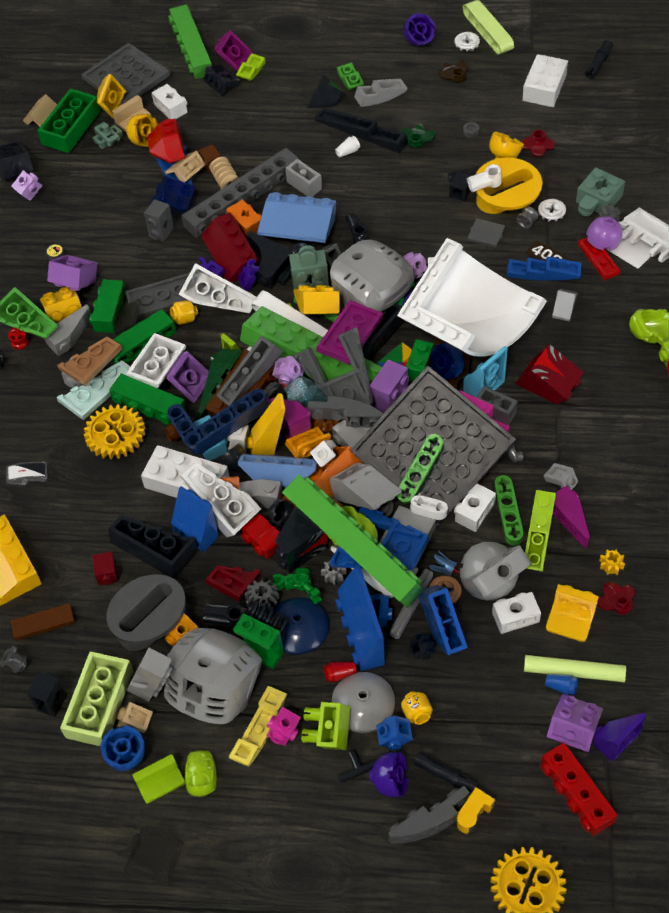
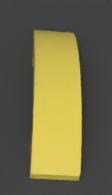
[229,686,287,767]

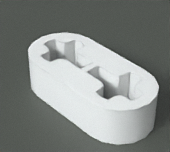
[410,495,448,520]

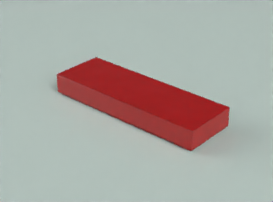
[578,237,620,280]

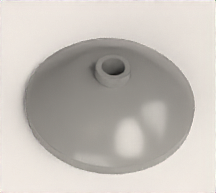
[332,672,395,733]

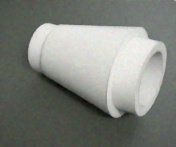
[335,136,360,158]

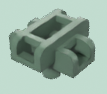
[92,122,123,149]

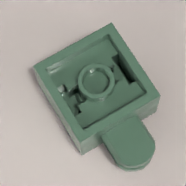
[576,167,625,216]
[289,246,329,289]

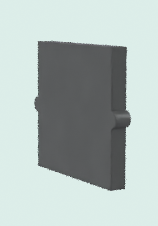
[467,218,505,248]

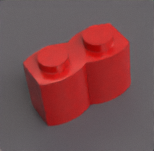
[241,514,279,559]

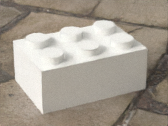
[522,54,568,107]

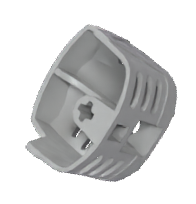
[330,240,414,312]
[164,628,262,724]

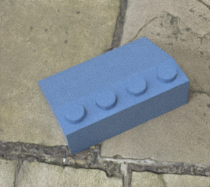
[258,192,336,243]

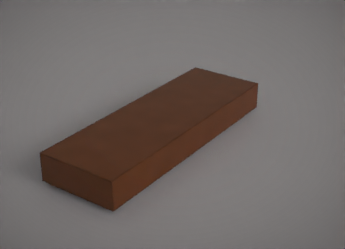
[10,603,75,641]

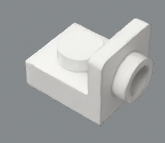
[310,440,337,467]

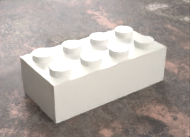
[141,445,229,498]

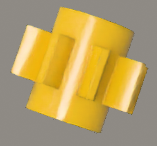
[599,549,625,575]

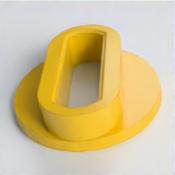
[475,158,542,214]

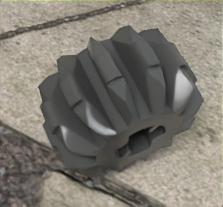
[245,578,280,610]

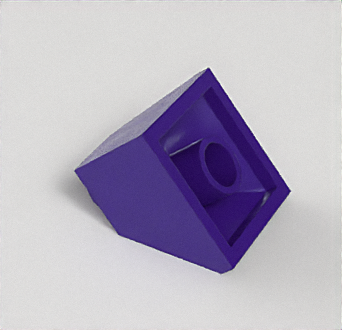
[592,713,646,762]

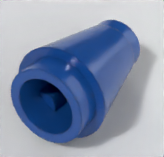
[545,674,578,695]

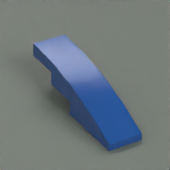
[506,256,582,281]

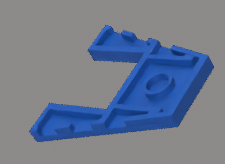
[330,507,429,570]

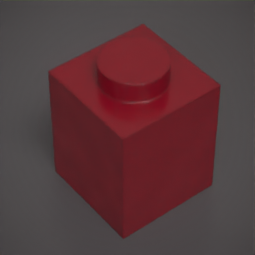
[92,551,118,585]

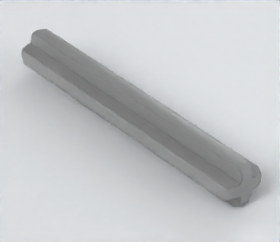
[390,569,433,639]

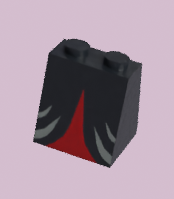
[275,506,328,573]

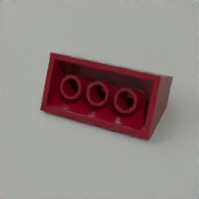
[201,212,259,283]

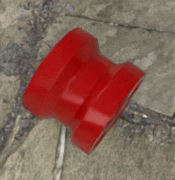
[8,328,29,350]

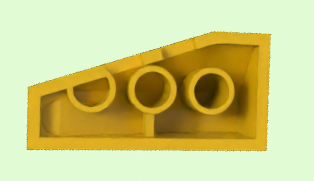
[247,394,285,455]

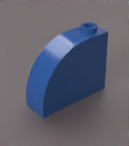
[418,585,468,655]

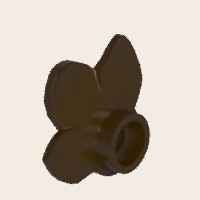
[438,60,468,82]

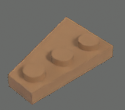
[57,337,122,386]

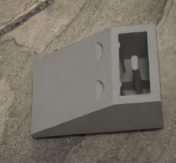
[329,462,401,510]

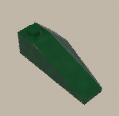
[196,349,243,421]

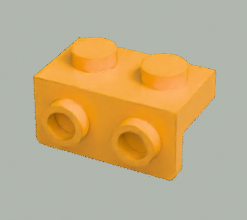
[285,427,331,459]

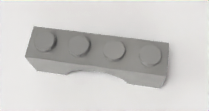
[126,648,172,702]

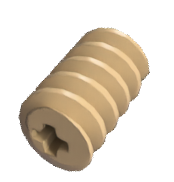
[209,157,238,190]

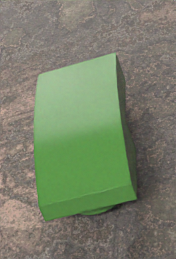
[337,63,364,90]

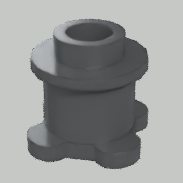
[0,646,27,673]

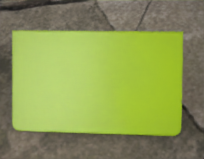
[132,754,185,804]

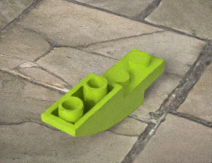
[525,490,556,572]

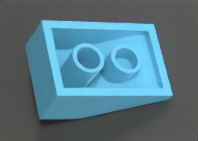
[463,346,508,397]

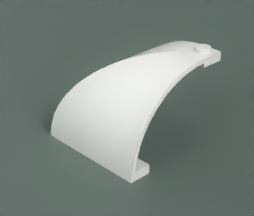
[397,238,547,356]

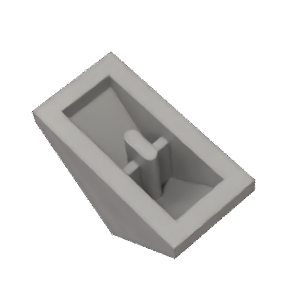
[552,289,578,322]

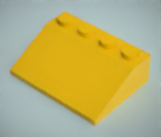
[0,514,42,606]

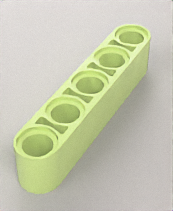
[463,0,514,55]

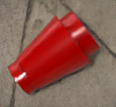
[324,661,356,683]

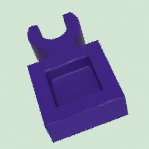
[193,257,226,277]
[238,259,259,291]

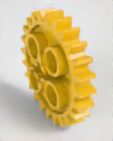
[84,404,145,460]
[491,847,566,913]

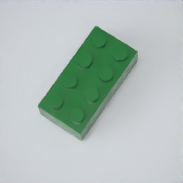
[37,88,101,153]

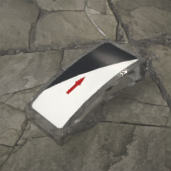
[6,462,47,485]

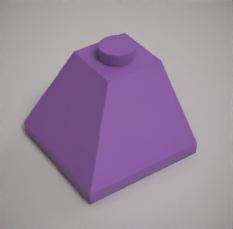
[167,351,209,403]

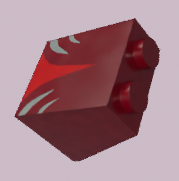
[515,344,584,405]

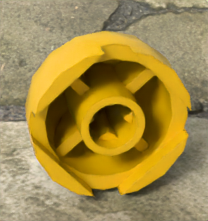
[126,114,158,147]
[489,132,524,159]

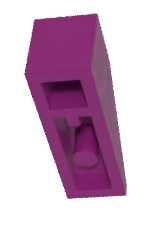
[553,485,590,549]

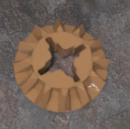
[429,576,461,604]

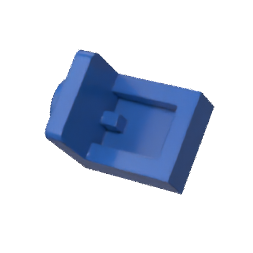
[370,594,393,628]

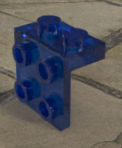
[151,175,195,212]

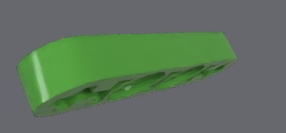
[397,434,444,504]
[494,475,523,546]

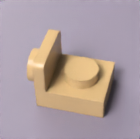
[117,702,153,733]

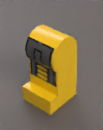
[457,787,495,834]

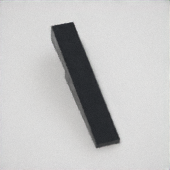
[314,108,408,154]

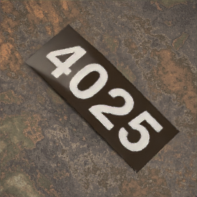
[525,241,572,261]

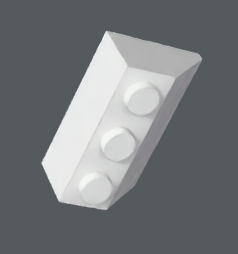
[126,333,186,388]

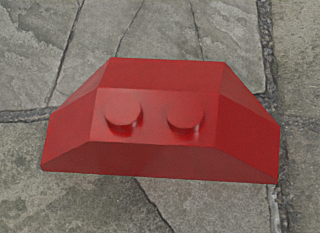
[147,118,185,163]

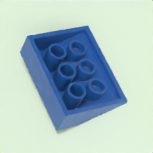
[335,565,385,671]

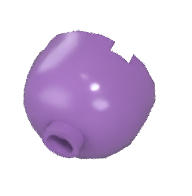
[586,216,622,251]

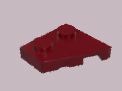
[206,566,261,602]

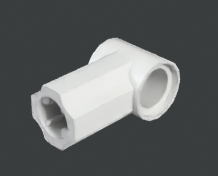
[467,164,502,192]

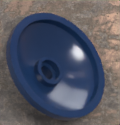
[273,598,329,655]

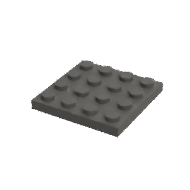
[82,43,170,106]

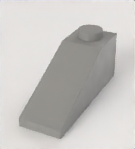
[45,305,91,356]
[239,479,283,509]

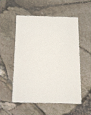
[605,221,657,268]

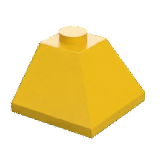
[97,74,126,119]

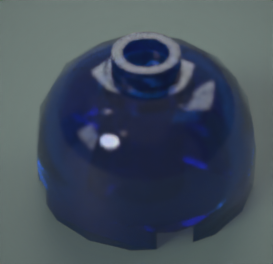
[429,343,465,381]

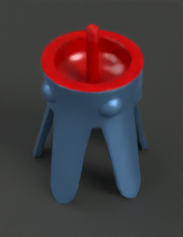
[429,550,460,577]

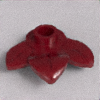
[522,129,554,157]
[597,582,635,615]

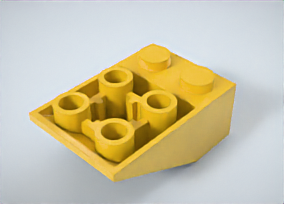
[293,285,339,314]

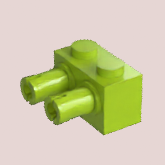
[301,702,351,750]

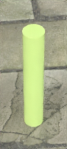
[524,655,626,682]

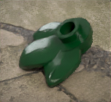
[402,124,435,148]

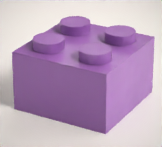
[48,255,98,291]
[370,360,409,414]

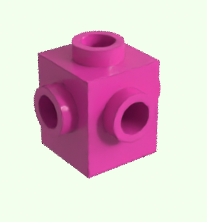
[266,707,301,746]

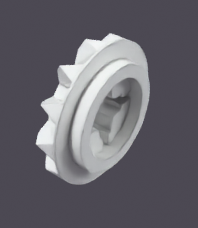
[455,32,480,51]
[538,199,566,222]

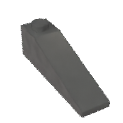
[217,335,283,406]

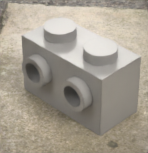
[285,159,322,197]

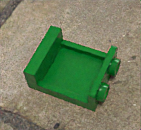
[233,613,284,670]

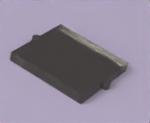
[114,299,142,335]

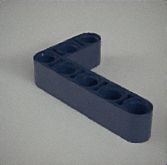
[167,389,271,455]

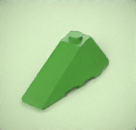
[0,287,59,339]

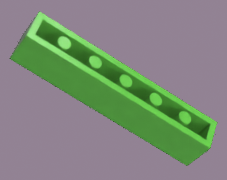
[168,5,212,79]

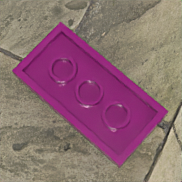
[316,300,383,365]

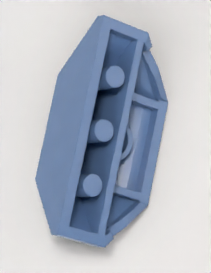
[238,454,318,488]

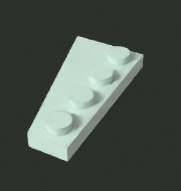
[57,361,130,420]

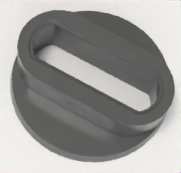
[106,574,186,651]

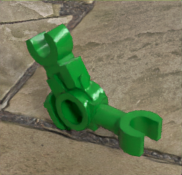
[273,568,322,605]

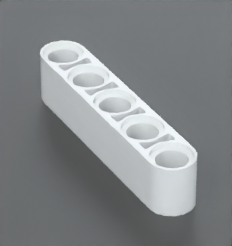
[251,291,328,337]

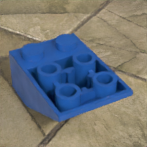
[171,486,219,553]

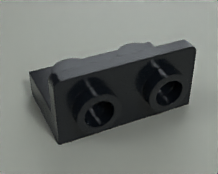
[203,65,240,96]

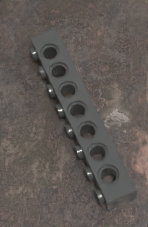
[182,148,299,238]

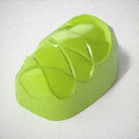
[185,750,217,797]

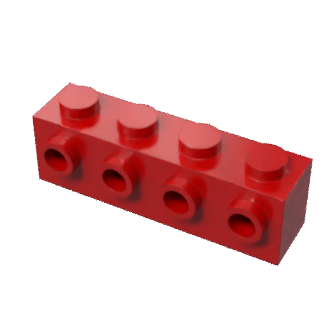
[540,743,618,837]

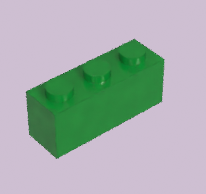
[90,279,126,333]

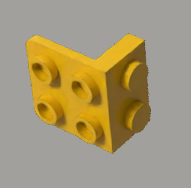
[40,286,82,324]
[546,584,599,642]

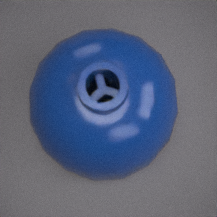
[101,726,145,772]

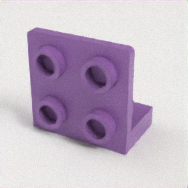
[547,694,603,752]

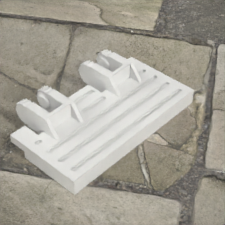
[619,208,669,262]

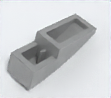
[355,79,408,107]

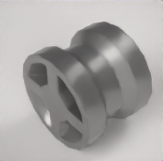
[517,207,538,229]

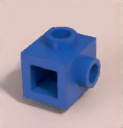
[376,716,413,750]

